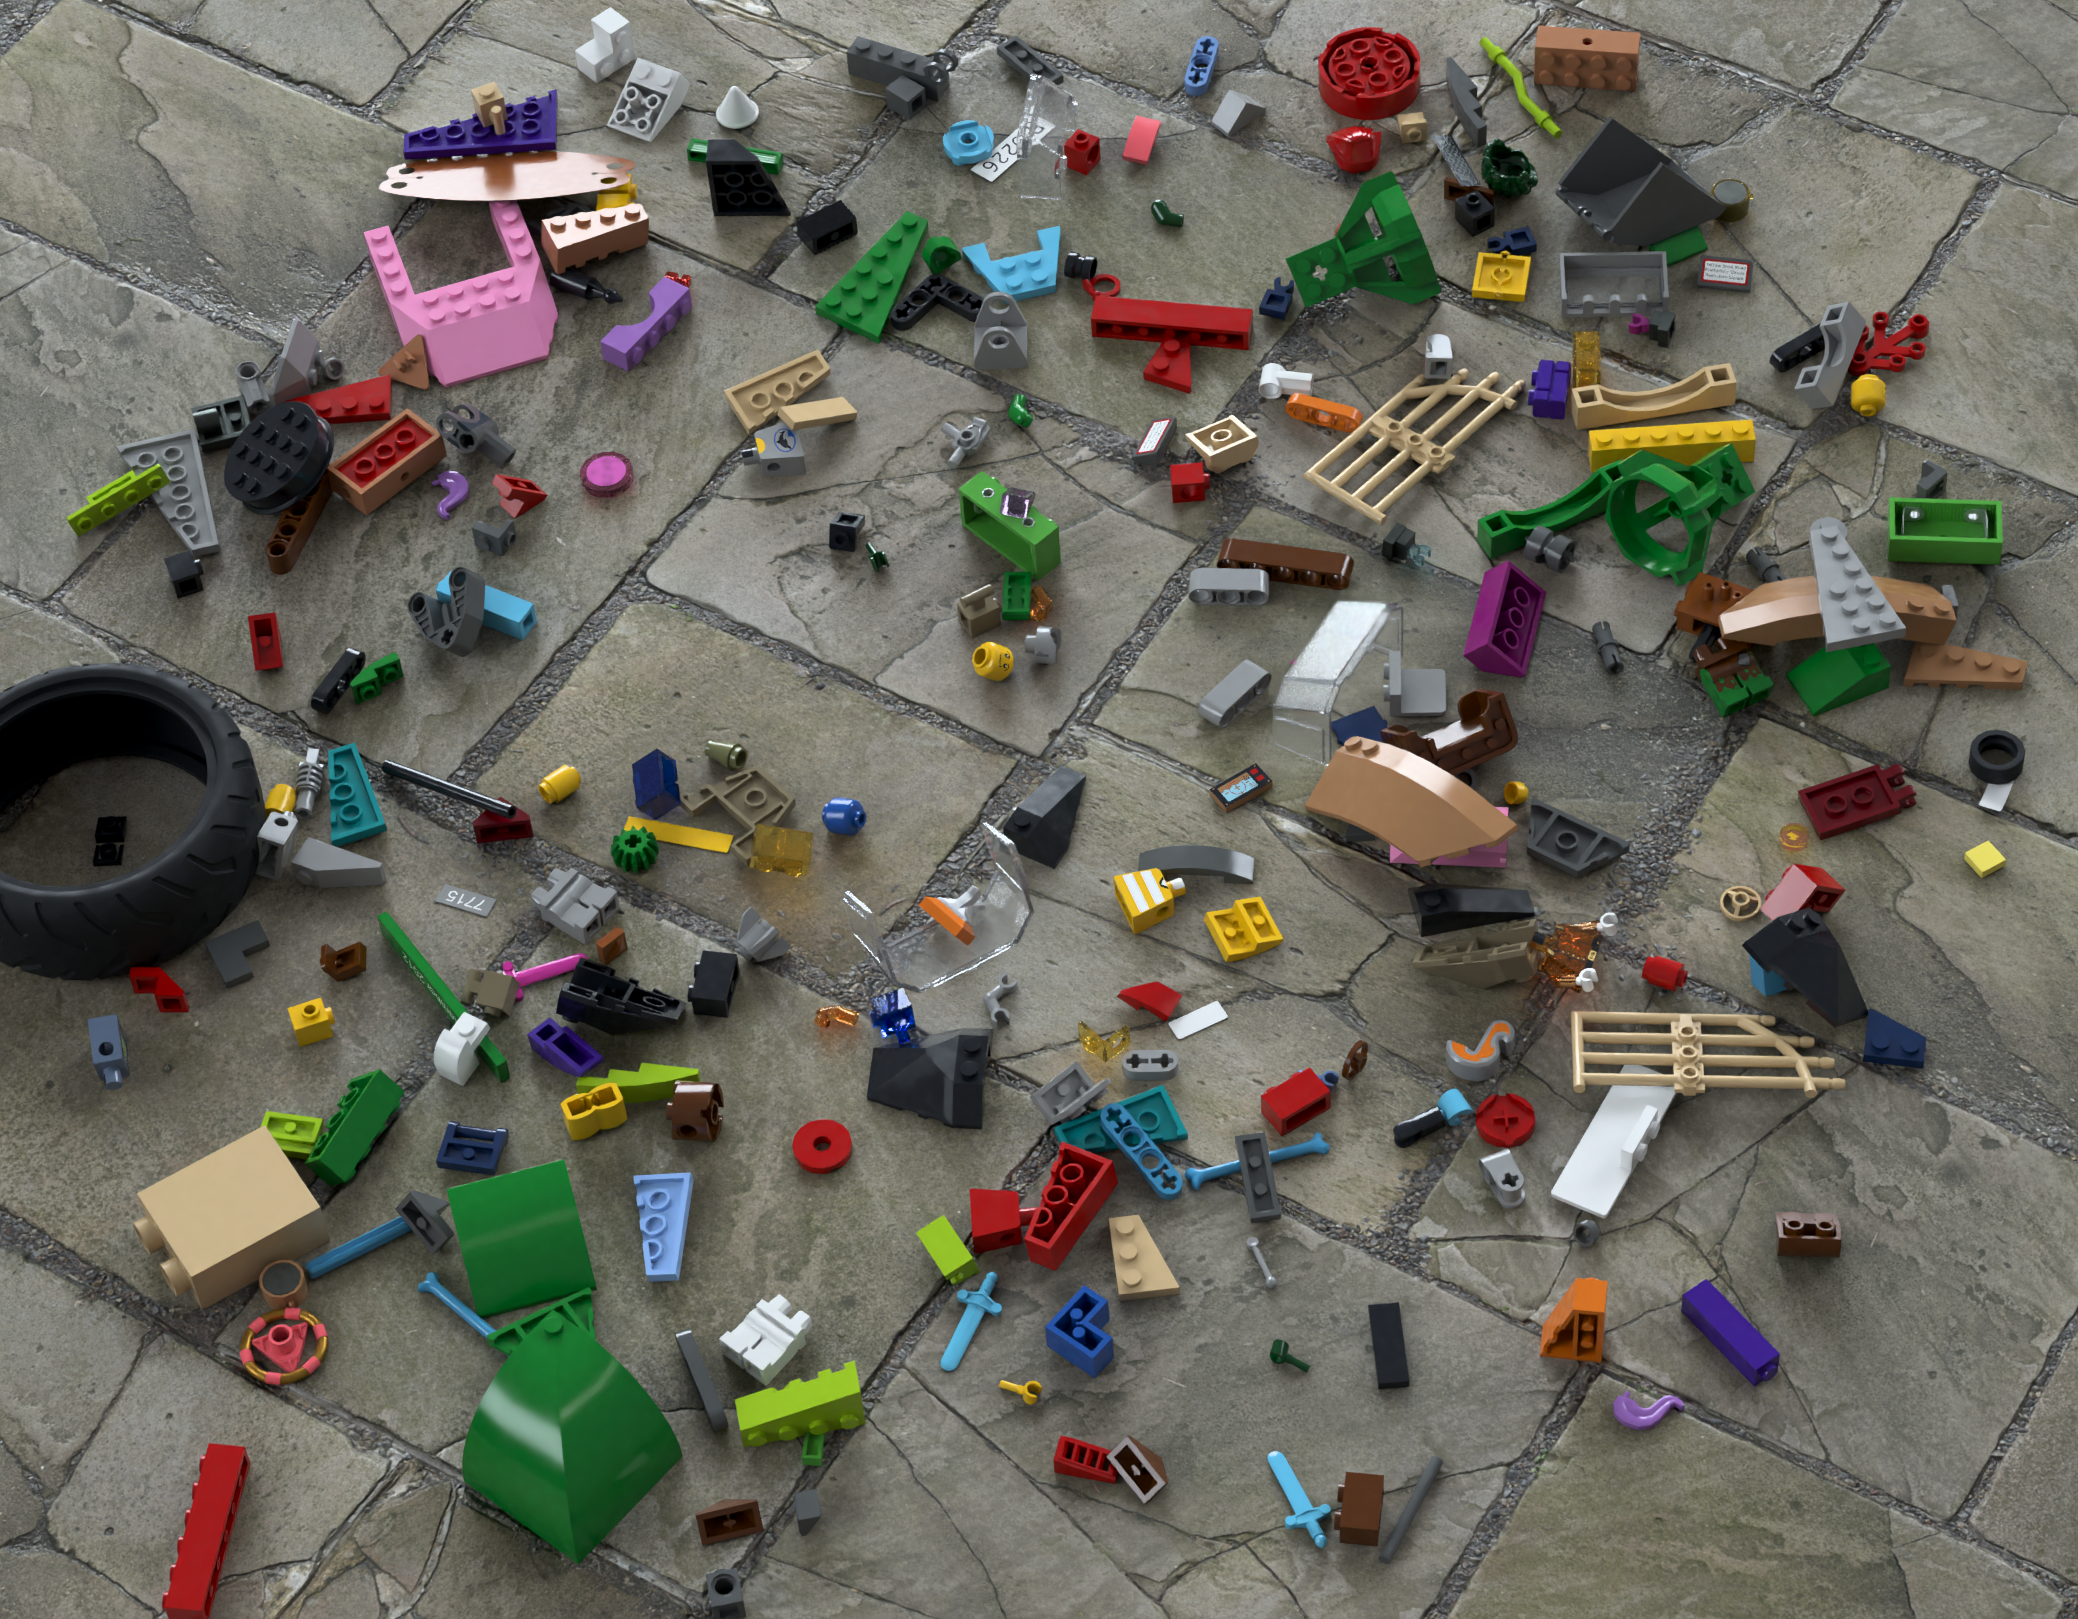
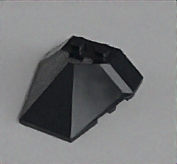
[1742,908,1868,1028]
[556,957,686,1035]
[867,1028,994,1129]

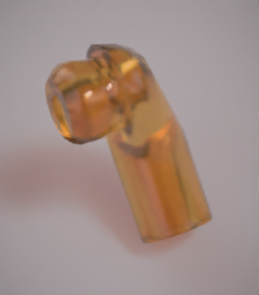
[1030,585,1054,622]
[814,1005,859,1028]

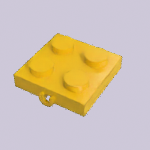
[1472,251,1531,302]

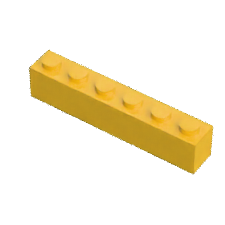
[1588,419,1756,473]

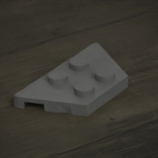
[1527,798,1630,878]

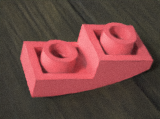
[1122,115,1161,165]

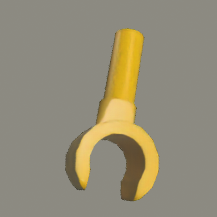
[999,1380,1042,1405]

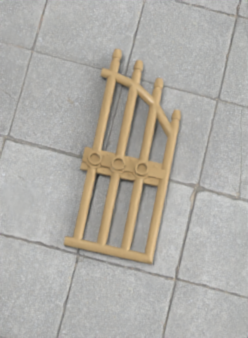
[1303,368,1526,526]
[1571,1011,1845,1098]

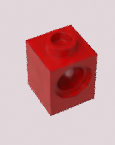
[1064,129,1101,176]
[1170,462,1210,503]

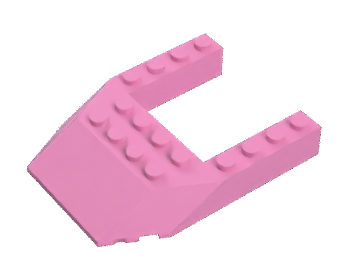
[364,200,558,388]

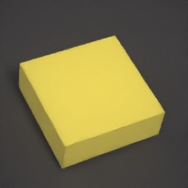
[1964,840,2006,878]

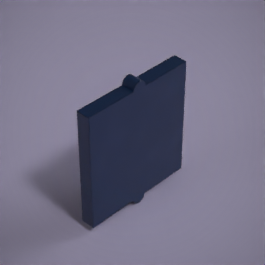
[1330,706,1388,746]

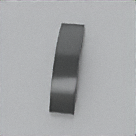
[1138,845,1254,884]

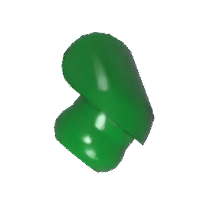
[1008,394,1033,428]

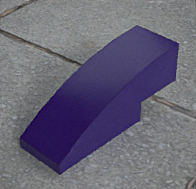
[527,1017,604,1078]

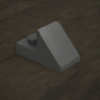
[395,1190,455,1255]

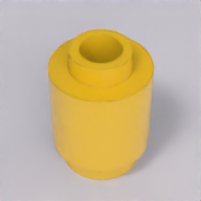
[538,765,581,804]
[265,784,297,820]

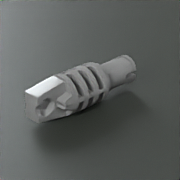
[295,748,324,819]

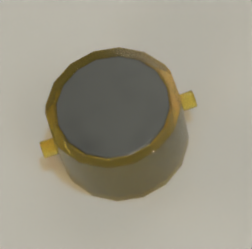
[1711,179,1753,222]

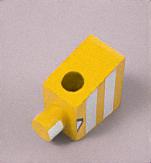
[1113,868,1186,934]

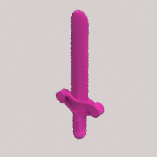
[503,953,588,1002]

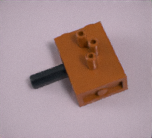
[1674,572,1755,664]

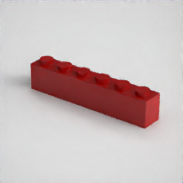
[1091,296,1253,350]
[162,1443,250,1619]

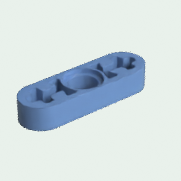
[1185,36,1219,96]

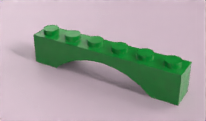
[1477,460,1622,559]

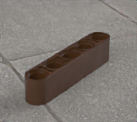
[265,465,333,575]
[1217,538,1354,590]

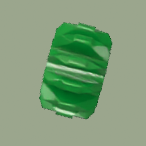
[610,826,659,875]

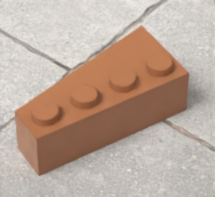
[541,204,649,275]

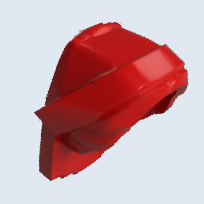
[1326,126,1382,174]

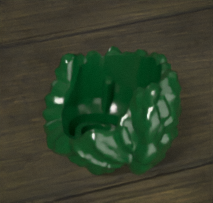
[1481,138,1538,197]

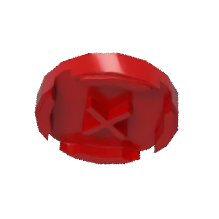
[1476,1093,1536,1148]

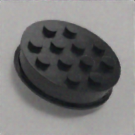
[224,401,334,515]

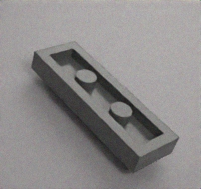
[997,35,1064,94]
[1235,1132,1281,1223]

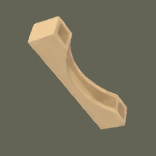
[1571,363,1737,430]

